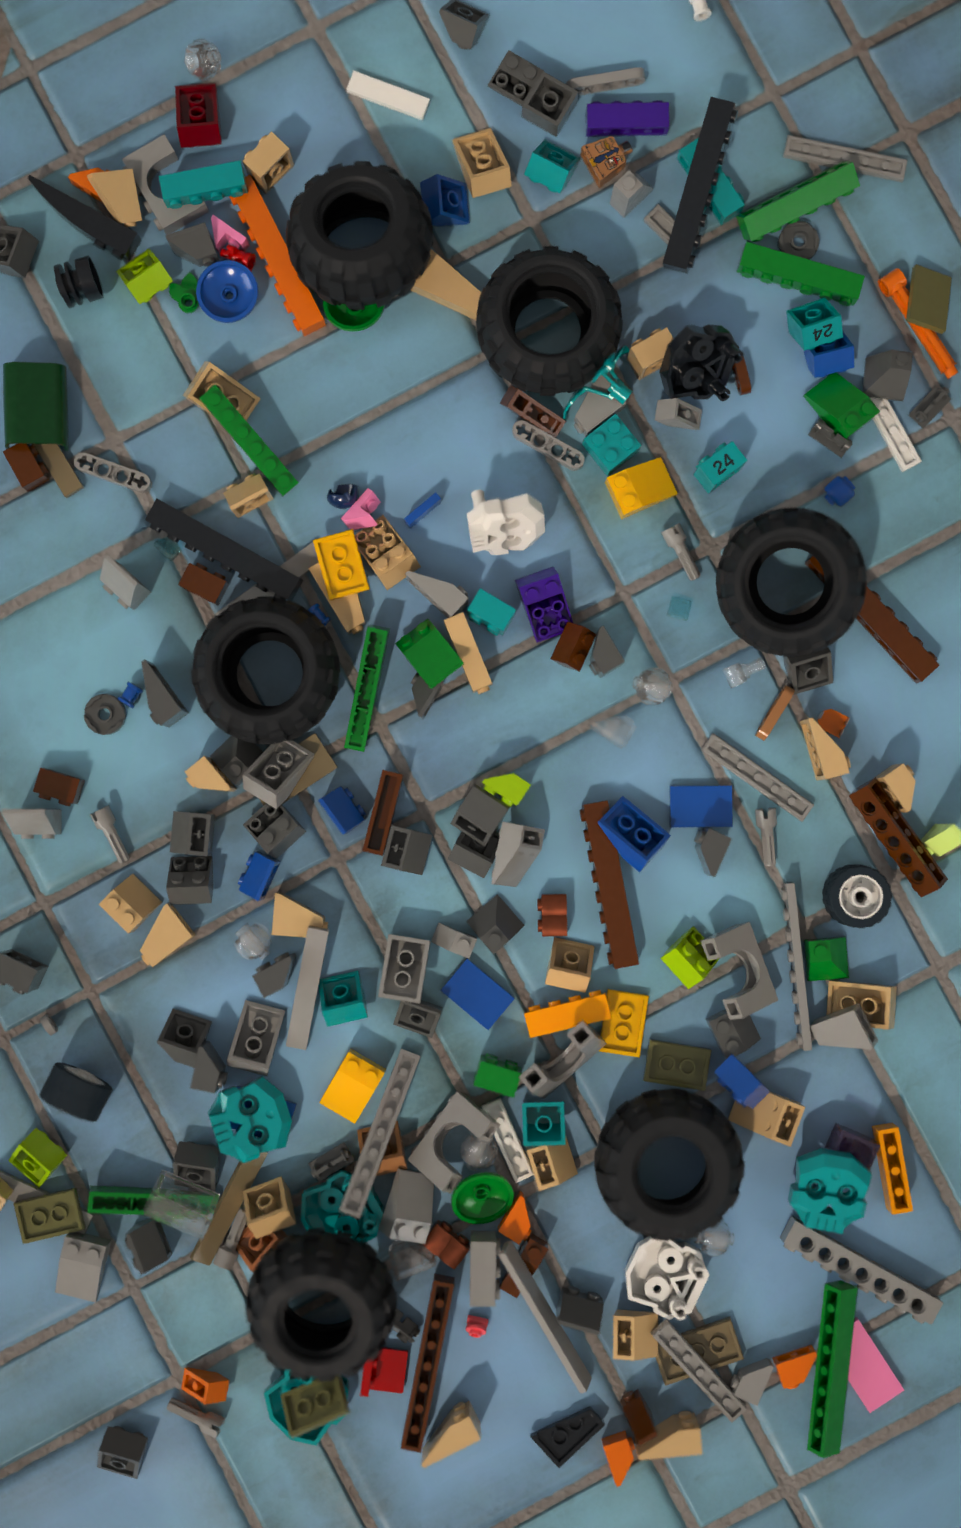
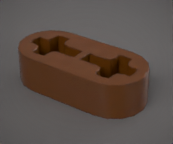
[732,356,751,396]

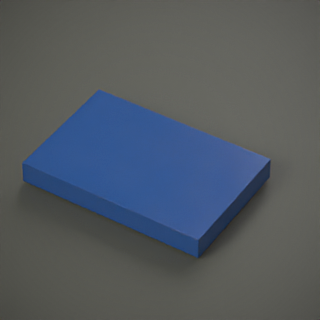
[669,786,733,827]
[440,958,515,1030]

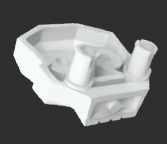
[467,490,545,555]
[625,1236,709,1320]

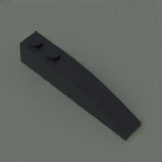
[28,175,142,261]

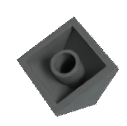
[393,1000,443,1038]

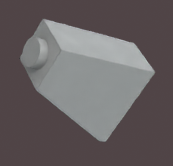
[610,170,653,218]
[574,375,627,437]
[810,1003,878,1049]

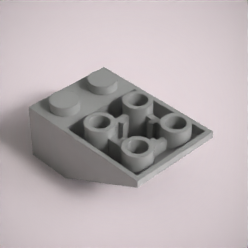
[491,822,545,887]

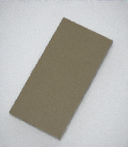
[260,733,338,806]
[656,1317,744,1386]

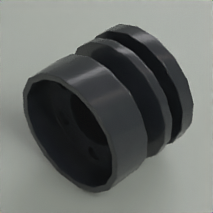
[54,255,104,308]

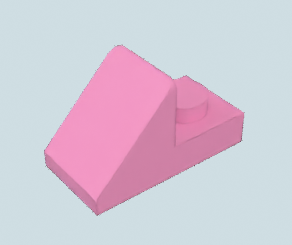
[211,215,250,253]
[341,488,381,530]

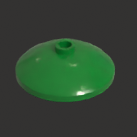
[323,300,385,332]
[451,1172,514,1224]

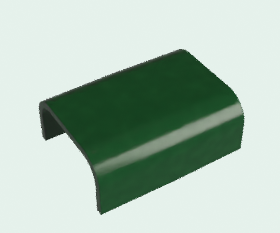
[3,362,69,451]

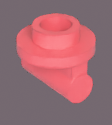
[465,1315,489,1338]

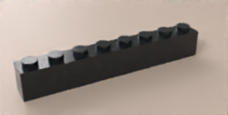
[663,97,738,274]
[145,498,303,601]

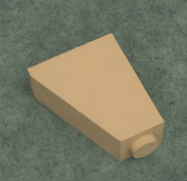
[87,169,142,227]
[272,892,328,938]
[140,903,196,967]

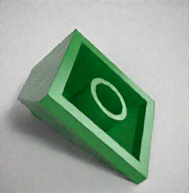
[804,936,849,981]

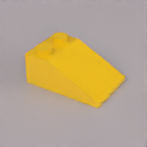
[605,457,678,520]
[319,1048,386,1124]

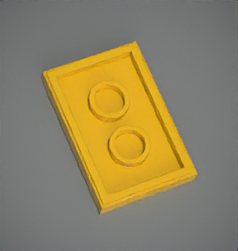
[313,529,370,601]
[599,989,649,1058]

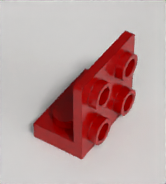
[360,1347,408,1397]

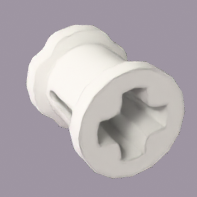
[689,0,712,21]

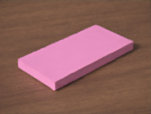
[848,1317,904,1413]

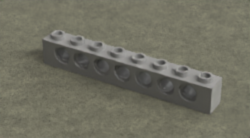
[780,1215,943,1325]

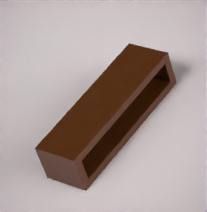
[362,770,404,856]

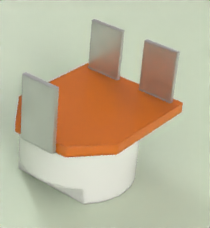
[817,709,850,738]

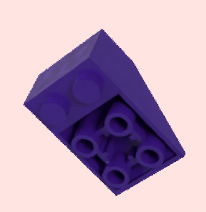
[515,567,573,643]

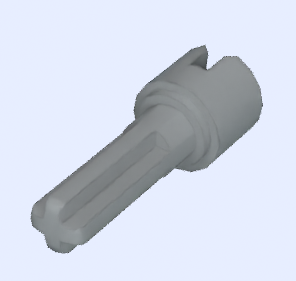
[661,523,701,581]
[90,805,129,863]
[755,808,777,866]
[213,1209,247,1270]
[167,1398,226,1439]

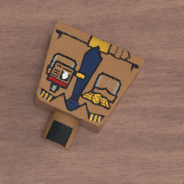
[580,136,632,188]

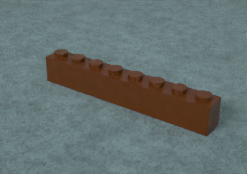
[805,556,940,683]
[579,800,639,969]
[400,1273,455,1453]

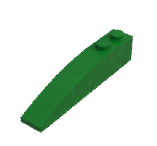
[344,624,390,752]
[87,1185,218,1217]

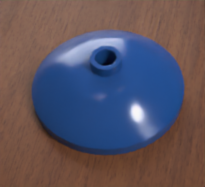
[196,260,258,323]

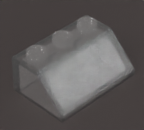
[144,1170,220,1240]

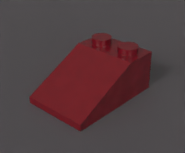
[175,83,222,148]

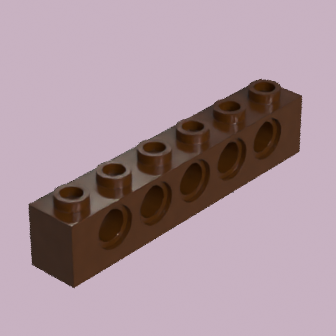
[849,777,948,898]

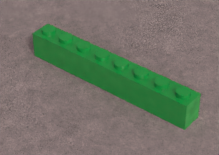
[807,1280,858,1459]

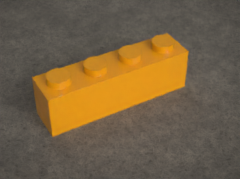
[524,990,612,1038]
[872,1123,913,1215]

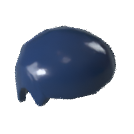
[327,484,358,509]

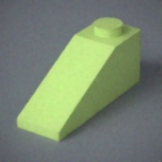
[921,824,961,856]

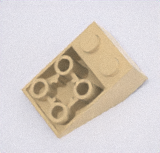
[355,515,421,590]
[728,1091,805,1147]

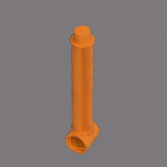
[878,268,958,379]

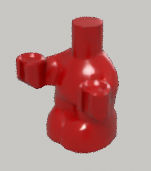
[220,244,256,271]

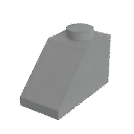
[655,398,702,430]
[431,923,477,959]
[730,1358,774,1406]

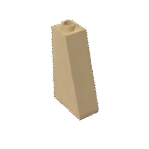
[411,249,481,320]
[308,562,366,635]
[444,612,492,694]

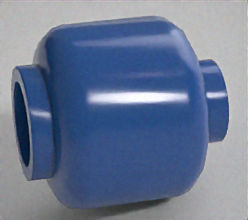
[824,476,856,507]

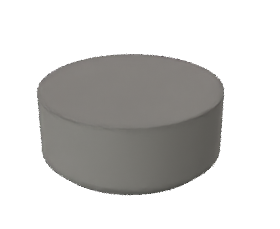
[40,1014,58,1036]

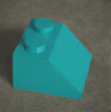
[524,140,581,193]
[319,970,368,1027]
[522,1102,566,1146]

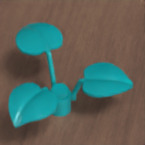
[563,345,632,421]

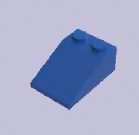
[598,796,671,872]

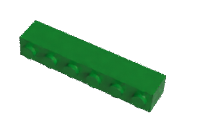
[736,161,860,242]
[736,242,865,306]
[199,385,298,497]

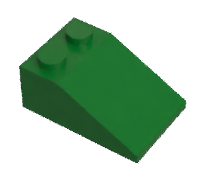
[803,373,880,439]
[395,619,464,689]

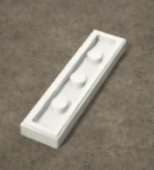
[346,71,430,121]
[869,397,922,472]
[481,1097,534,1183]

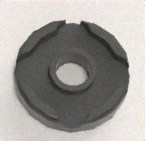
[778,221,819,260]
[84,694,126,735]

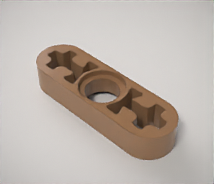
[755,685,795,741]

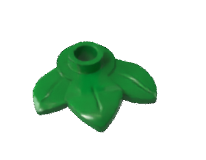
[169,272,199,313]

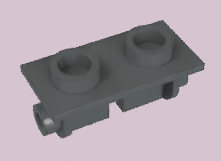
[909,385,951,429]
[808,418,853,458]
[308,1142,354,1182]
[393,1308,421,1343]

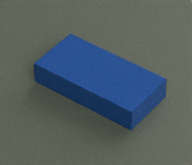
[404,492,442,529]

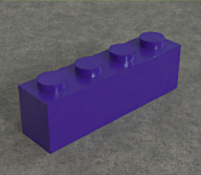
[586,100,669,137]

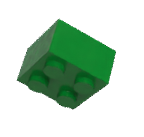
[473,1053,522,1098]

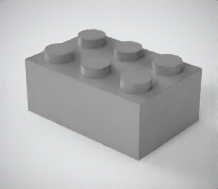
[470,1231,500,1307]

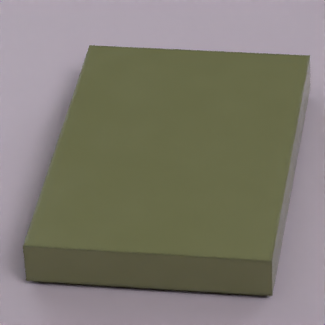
[906,264,952,334]
[643,1039,712,1091]
[13,1187,86,1244]
[281,1375,350,1438]

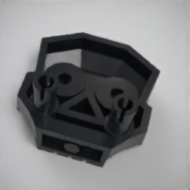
[659,325,744,401]

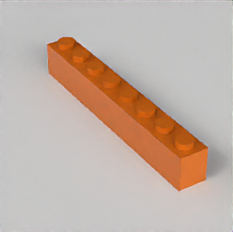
[229,175,326,336]

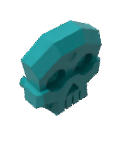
[208,1076,292,1163]
[788,1148,872,1234]
[301,1169,384,1242]
[264,1369,349,1446]

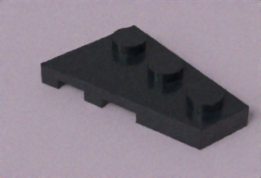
[530,1406,605,1468]

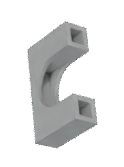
[122,134,209,235]
[701,922,778,1020]
[519,1021,607,1099]
[408,1092,500,1193]

